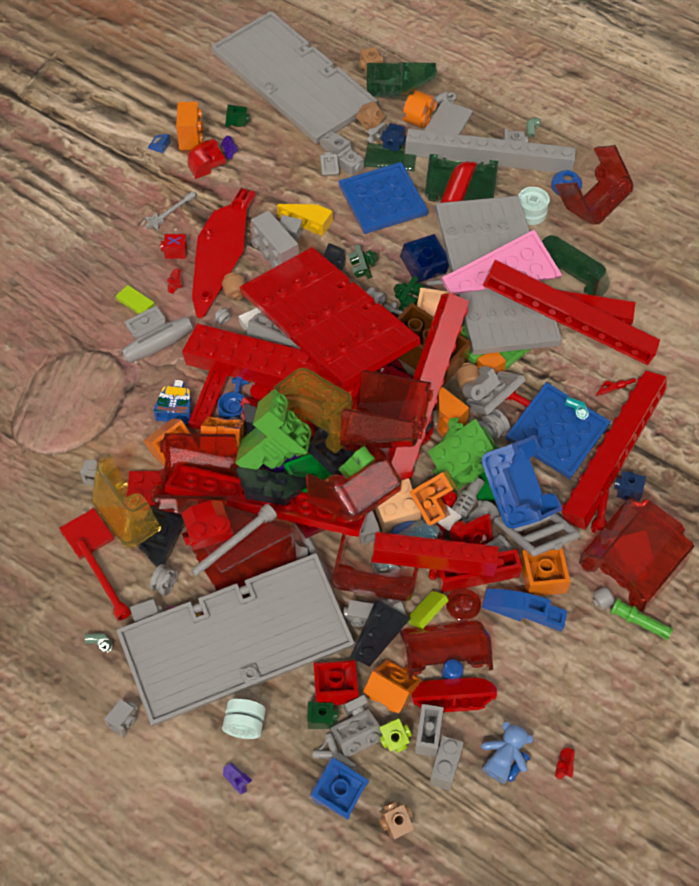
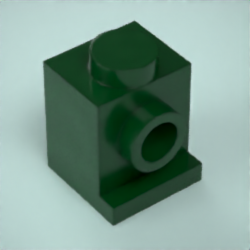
[225,104,250,127]
[307,701,338,729]

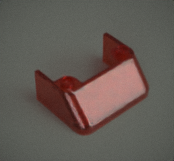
[555,145,634,225]
[306,441,402,521]
[332,534,420,601]
[400,621,493,680]

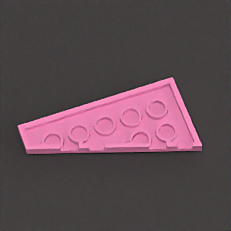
[441,230,562,295]

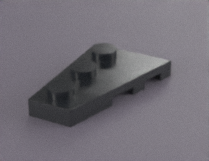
[350,600,411,667]

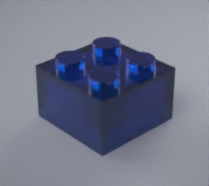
[400,234,449,283]

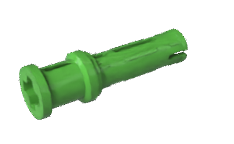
[610,598,673,640]

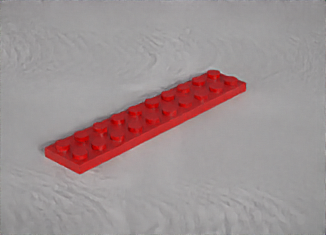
[165,464,369,537]

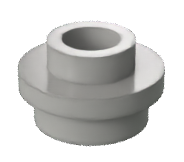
[214,308,231,325]

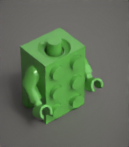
[428,418,498,491]

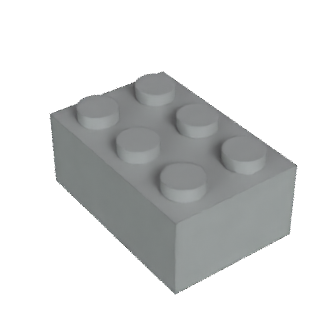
[250,210,299,268]

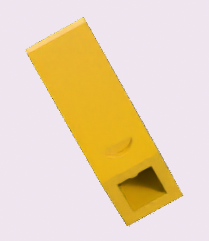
[277,204,333,236]

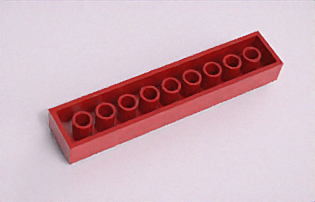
[182,323,371,410]

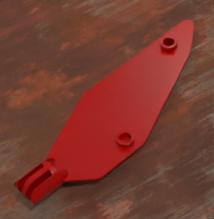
[192,187,256,319]

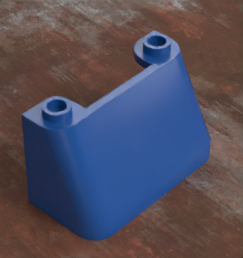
[482,435,563,529]

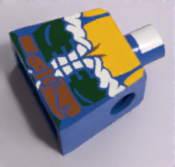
[153,380,191,424]

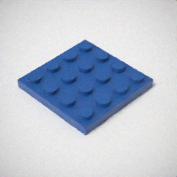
[339,162,428,234]
[505,382,611,479]

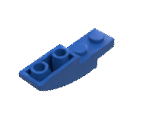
[482,589,567,632]

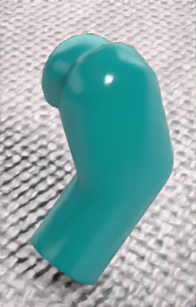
[565,396,589,419]

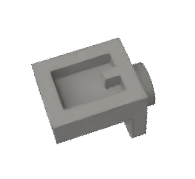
[320,152,339,177]

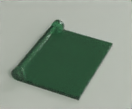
[364,143,416,172]

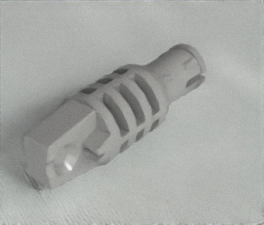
[451,478,484,522]

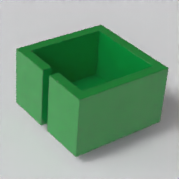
[284,454,335,497]

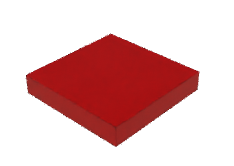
[59,508,114,560]

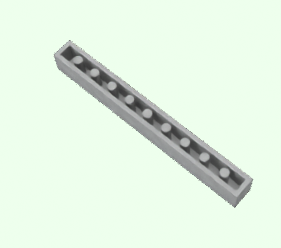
[405,129,576,173]

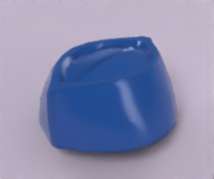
[218,392,245,418]

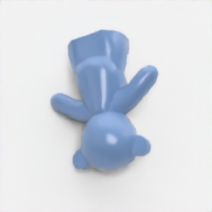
[481,722,533,784]

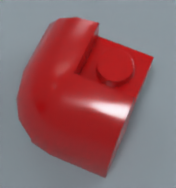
[187,138,226,179]

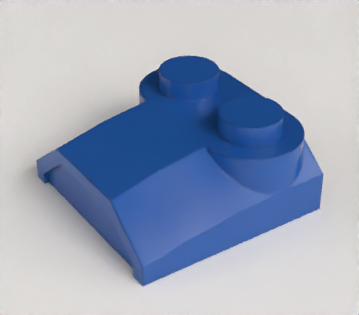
[309,757,369,820]

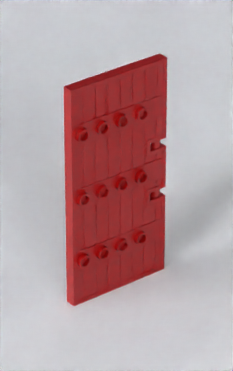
[240,247,421,389]

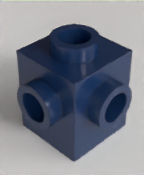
[381,123,406,151]
[614,471,646,502]

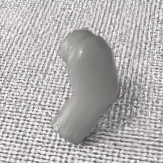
[434,92,456,104]

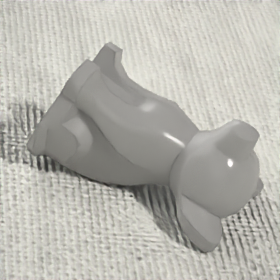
[461,500,499,523]

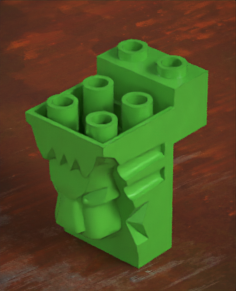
[235,389,311,470]

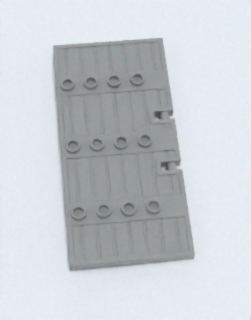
[211,11,377,144]
[435,196,562,355]
[116,553,355,727]

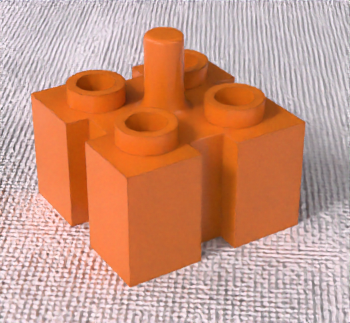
[200,417,245,461]

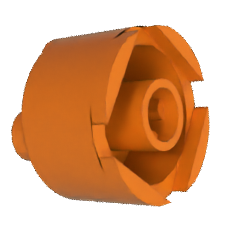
[403,90,437,128]

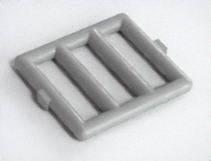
[494,513,580,556]

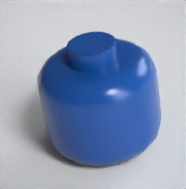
[441,659,464,679]

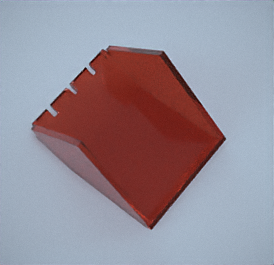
[192,506,297,598]

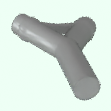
[312,733,356,770]

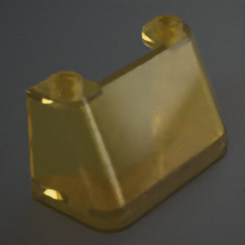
[274,368,353,453]
[92,453,161,548]

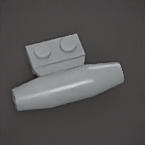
[121,306,193,363]

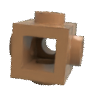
[359,47,383,75]
[355,101,385,131]
[379,801,414,839]

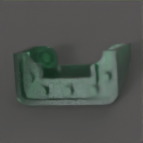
[367,62,437,97]
[425,154,498,202]
[542,235,611,297]

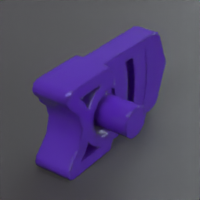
[221,135,238,159]
[223,763,252,794]

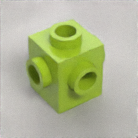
[379,717,412,753]

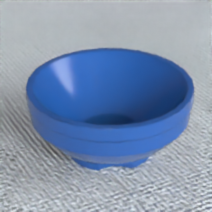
[551,170,582,198]

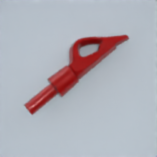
[595,378,636,397]

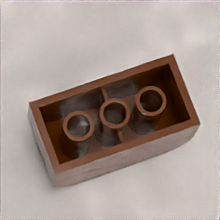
[397,303,472,385]

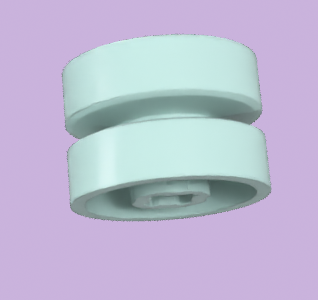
[518,187,550,225]
[222,699,266,739]

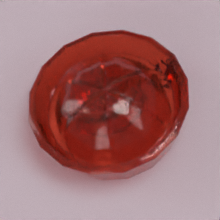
[446,588,481,622]

